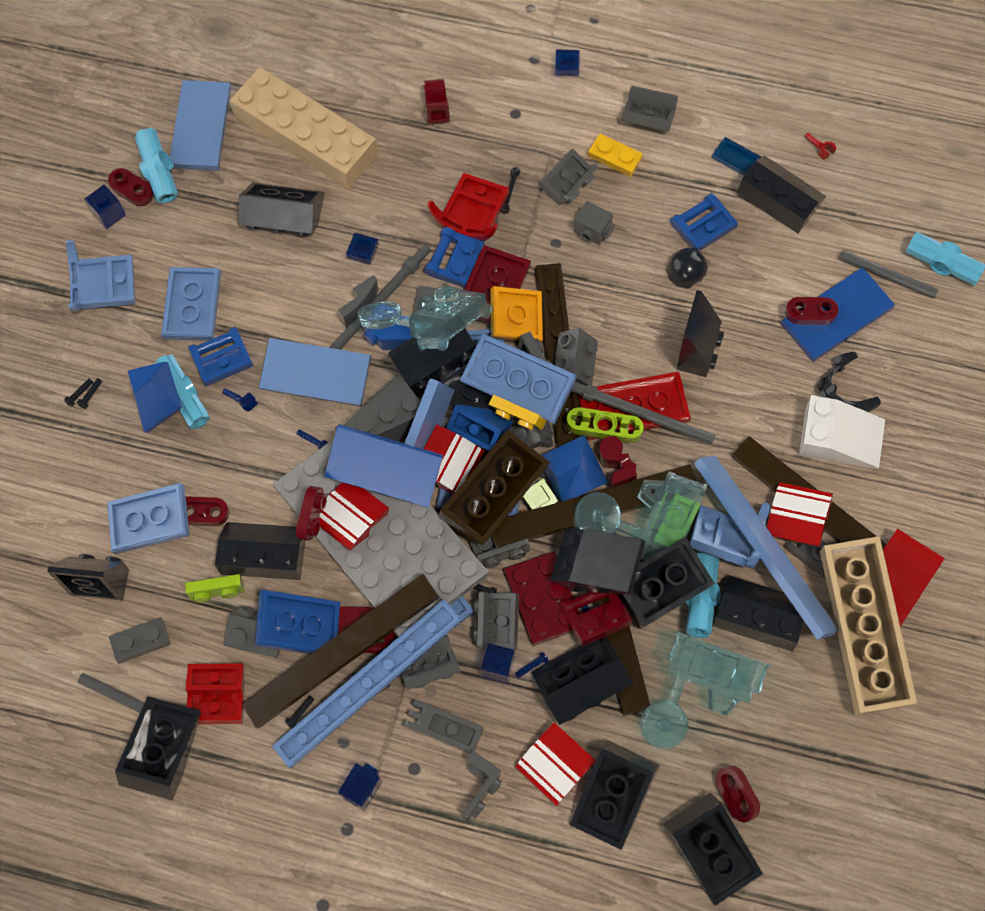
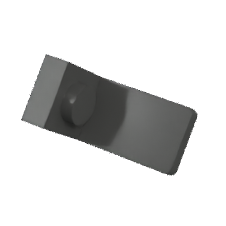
[462,751,502,822]

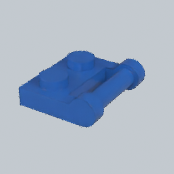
[670,193,738,251]
[424,227,485,288]
[188,326,253,386]

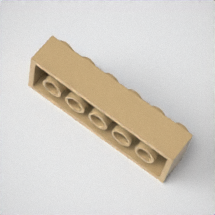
[229,67,379,189]
[820,536,917,716]

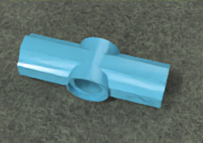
[135,128,178,204]
[906,232,985,286]
[155,354,210,430]
[686,553,721,638]

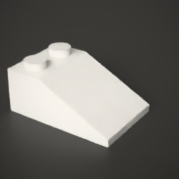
[799,395,885,470]

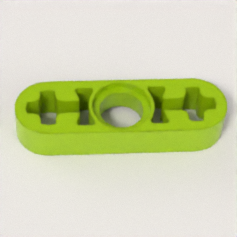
[567,407,644,443]

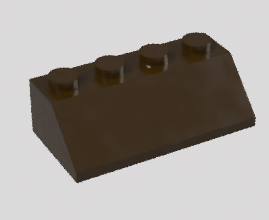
[439,430,551,546]

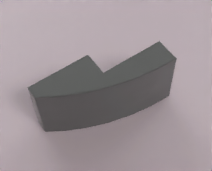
[338,275,379,328]

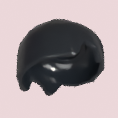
[667,248,708,288]

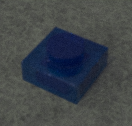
[555,49,580,76]
[346,232,379,265]

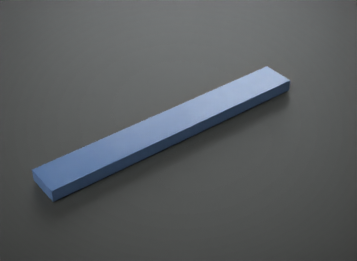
[694,456,839,640]
[272,599,463,768]

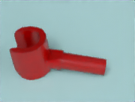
[805,132,836,159]

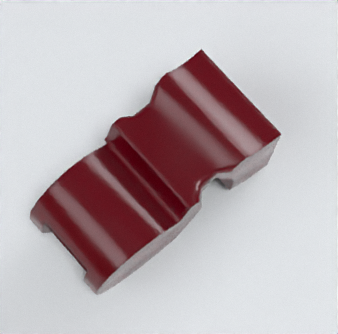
[424,78,450,124]
[599,436,637,487]

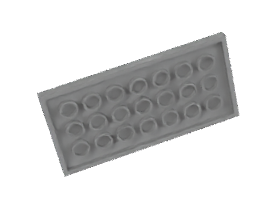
[273,439,489,637]

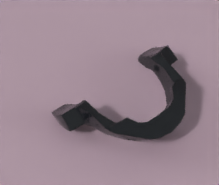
[818,351,881,413]

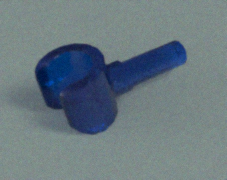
[222,388,258,412]

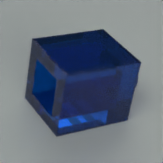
[84,184,126,230]
[481,643,515,684]
[337,763,383,811]

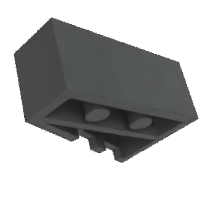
[345,374,420,442]

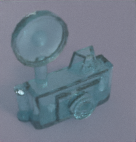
[357,286,492,351]
[575,472,708,560]
[640,630,771,749]

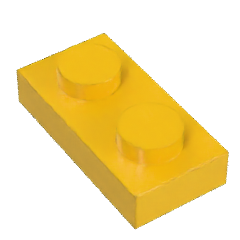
[588,133,643,177]
[489,395,546,431]

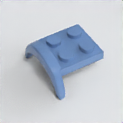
[66,240,136,311]
[690,503,770,569]

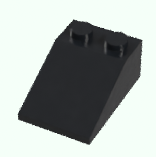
[676,290,724,378]
[551,529,646,594]
[620,536,715,629]
[47,554,129,600]
[115,696,201,801]
[569,740,660,850]
[662,793,763,906]

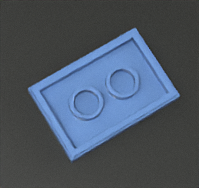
[161,267,222,341]
[405,379,455,449]
[107,483,190,554]

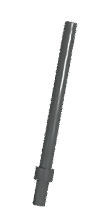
[329,244,431,350]
[571,382,716,445]

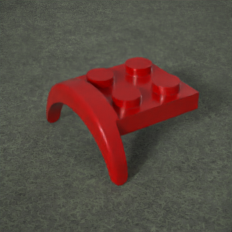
[427,172,509,241]

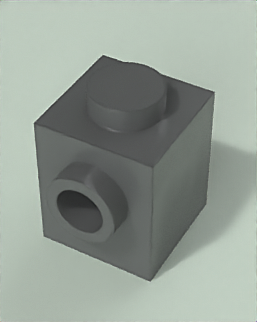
[574,201,614,246]

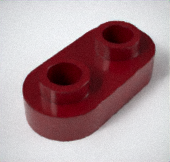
[108,168,154,207]
[785,297,839,325]
[296,486,327,541]
[186,496,230,526]
[716,765,760,823]

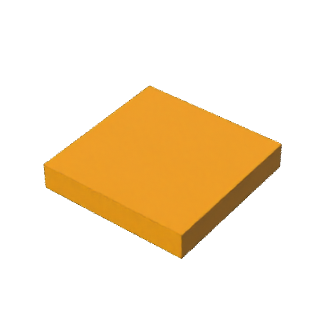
[491,286,543,342]

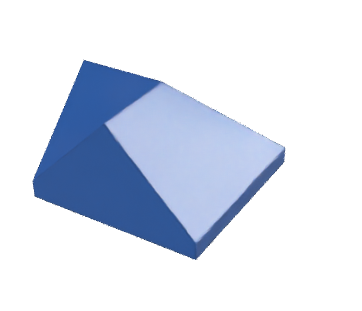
[128,362,182,433]
[542,435,608,502]

